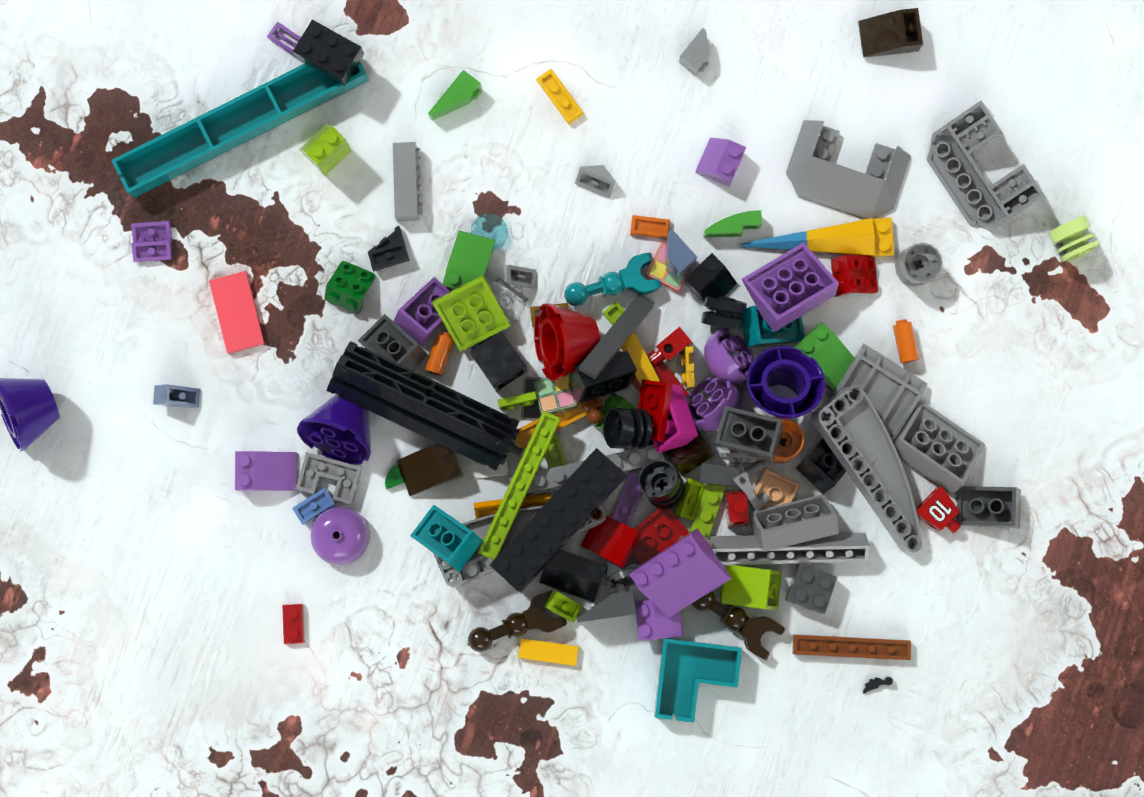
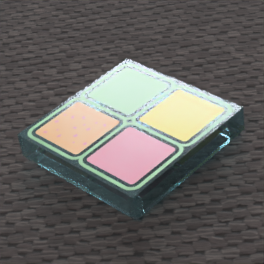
[533,373,579,415]

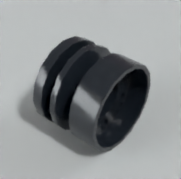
[603,408,652,449]
[638,460,686,509]

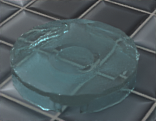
[470,213,508,251]

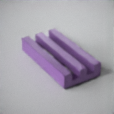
[267,22,301,57]

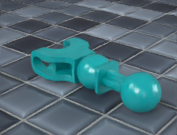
[564,253,662,307]

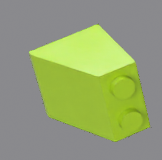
[299,124,352,176]
[720,565,782,611]

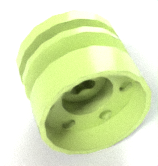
[1048,215,1100,262]

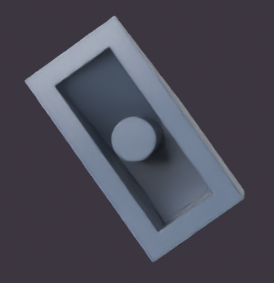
[153,384,200,408]

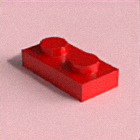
[282,604,305,644]

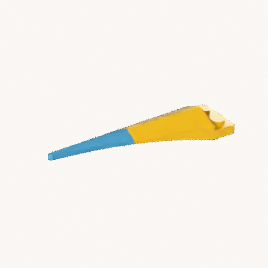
[740,217,894,257]

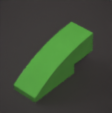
[703,210,762,238]

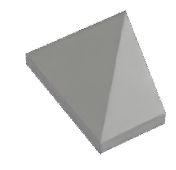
[575,165,616,198]
[505,265,536,289]

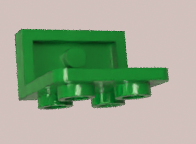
[324,261,376,314]

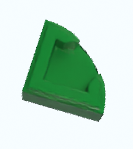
[385,464,405,489]

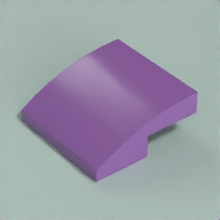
[131,221,172,262]

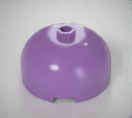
[704,328,755,385]
[688,377,741,431]
[310,507,370,565]

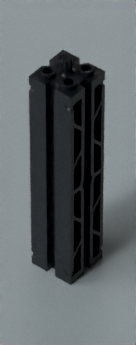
[326,341,523,471]

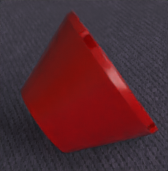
[534,303,600,381]

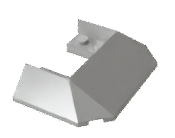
[927,100,1045,228]
[786,120,911,219]

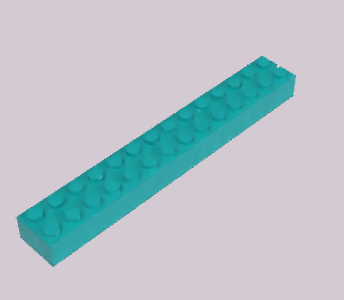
[111,62,369,198]

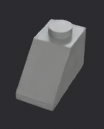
[679,28,709,76]

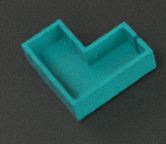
[654,638,742,723]

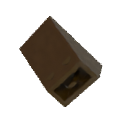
[858,8,923,58]
[665,426,714,476]

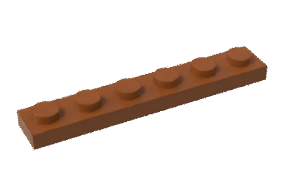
[792,634,911,660]

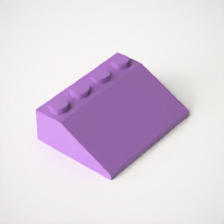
[742,242,839,332]
[629,528,732,618]

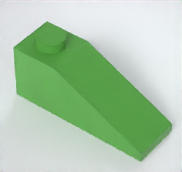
[428,70,482,120]

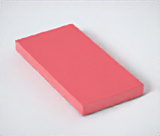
[209,271,265,354]

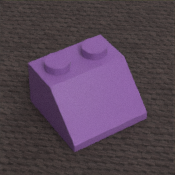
[695,137,746,187]
[634,600,684,641]

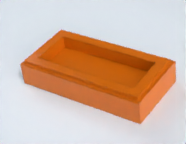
[630,215,670,239]

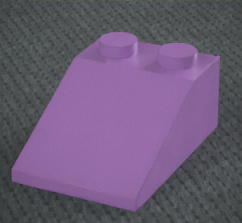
[393,277,451,345]
[235,451,297,491]

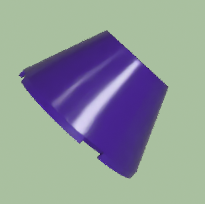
[747,346,825,420]
[0,378,60,452]

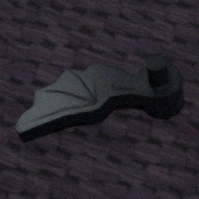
[863,677,893,694]

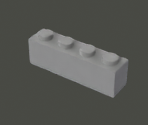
[393,142,423,221]

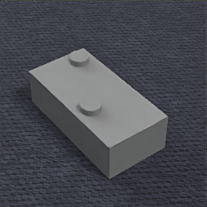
[750,494,839,552]

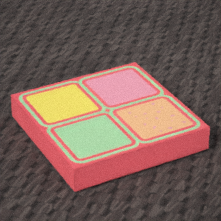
[645,241,691,292]

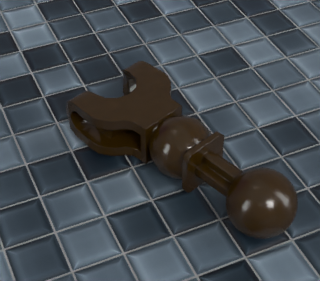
[468,590,567,652]
[692,591,785,660]

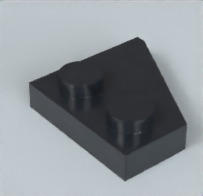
[368,226,410,272]

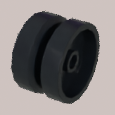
[701,296,747,330]

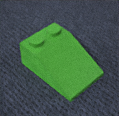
[442,231,496,289]
[794,321,855,392]

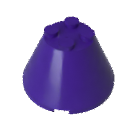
[297,394,371,465]

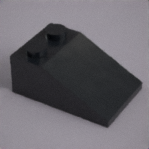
[795,434,847,494]

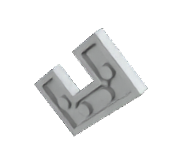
[295,452,362,505]

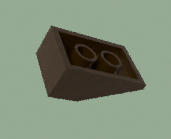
[397,443,464,496]

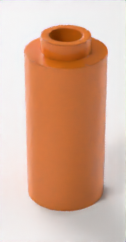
[893,319,919,364]
[425,331,454,376]

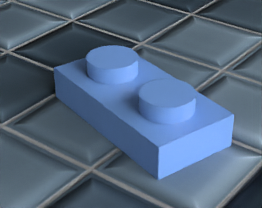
[292,487,336,525]

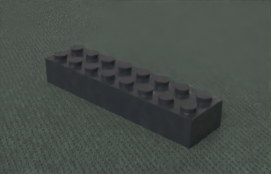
[490,448,626,594]

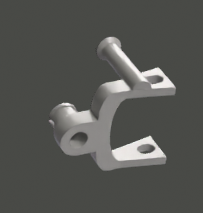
[733,460,771,511]

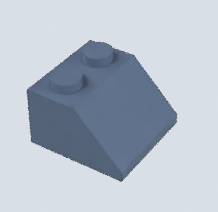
[665,229,697,279]

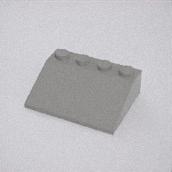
[893,401,985,494]

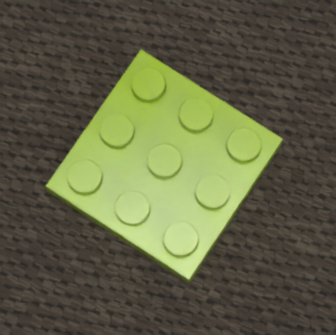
[432,275,511,352]

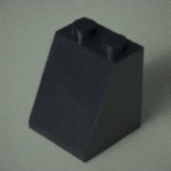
[469,331,528,392]

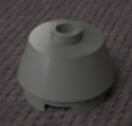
[606,554,641,588]

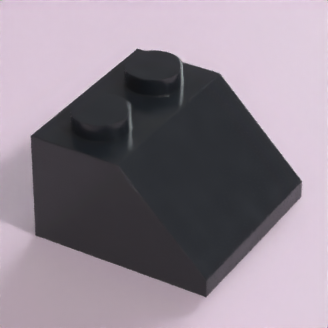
[683,253,737,310]

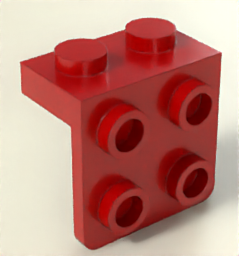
[831,255,878,297]

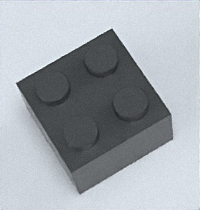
[785,564,837,614]

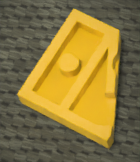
[680,346,695,389]

